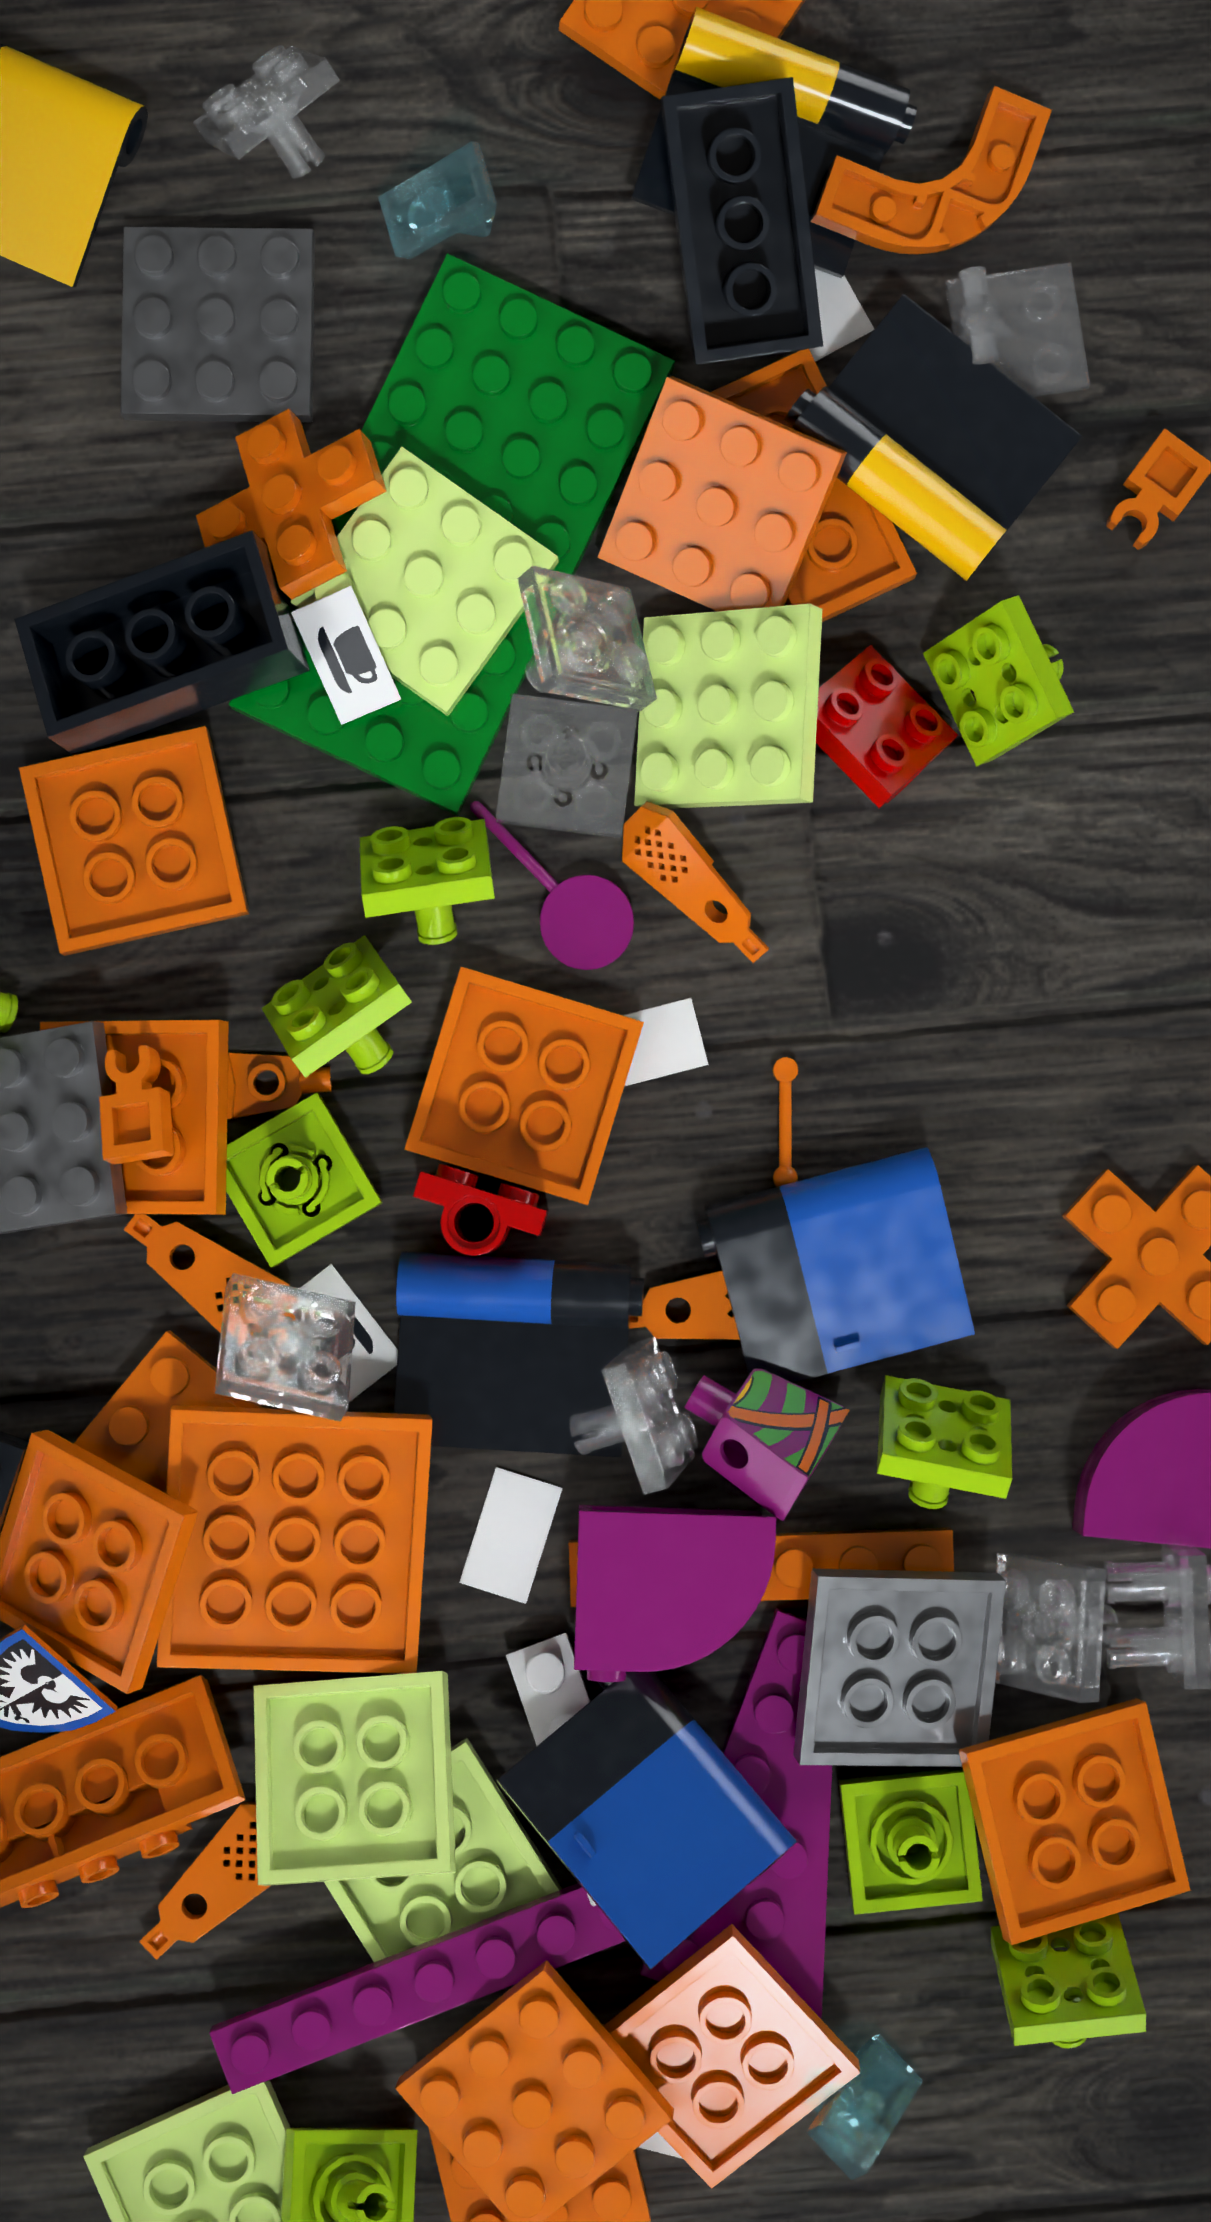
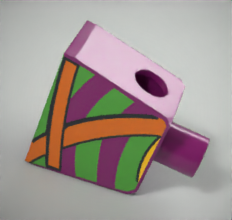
[685,1369,850,1521]

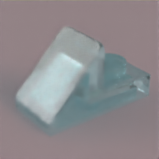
[378,141,497,259]
[806,2034,923,2180]

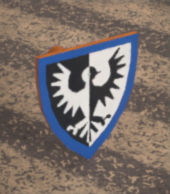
[0,1624,118,1733]

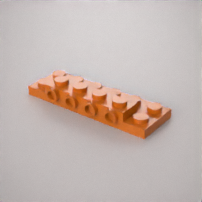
[0,1675,246,1908]

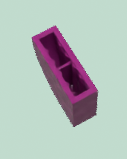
[1072,1389,1211,1549]
[574,1505,776,1682]

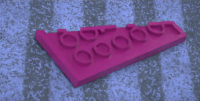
[640,1608,832,2019]

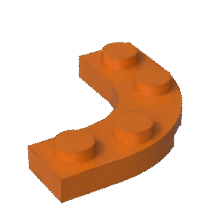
[810,86,1052,254]

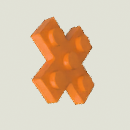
[196,409,386,600]
[1062,1165,1211,1349]

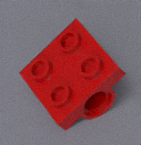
[816,645,958,808]
[413,1164,549,1256]

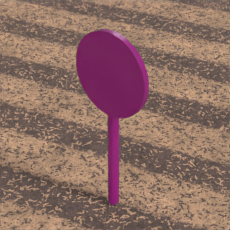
[470,801,635,970]

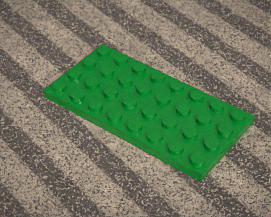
[228,253,675,816]

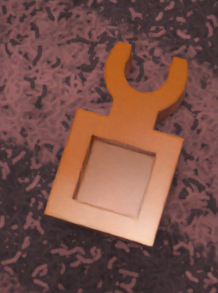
[1106,428,1211,550]
[99,1044,174,1165]

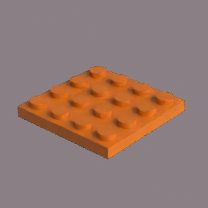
[156,1405,433,1674]

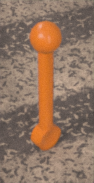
[772,1057,798,1187]

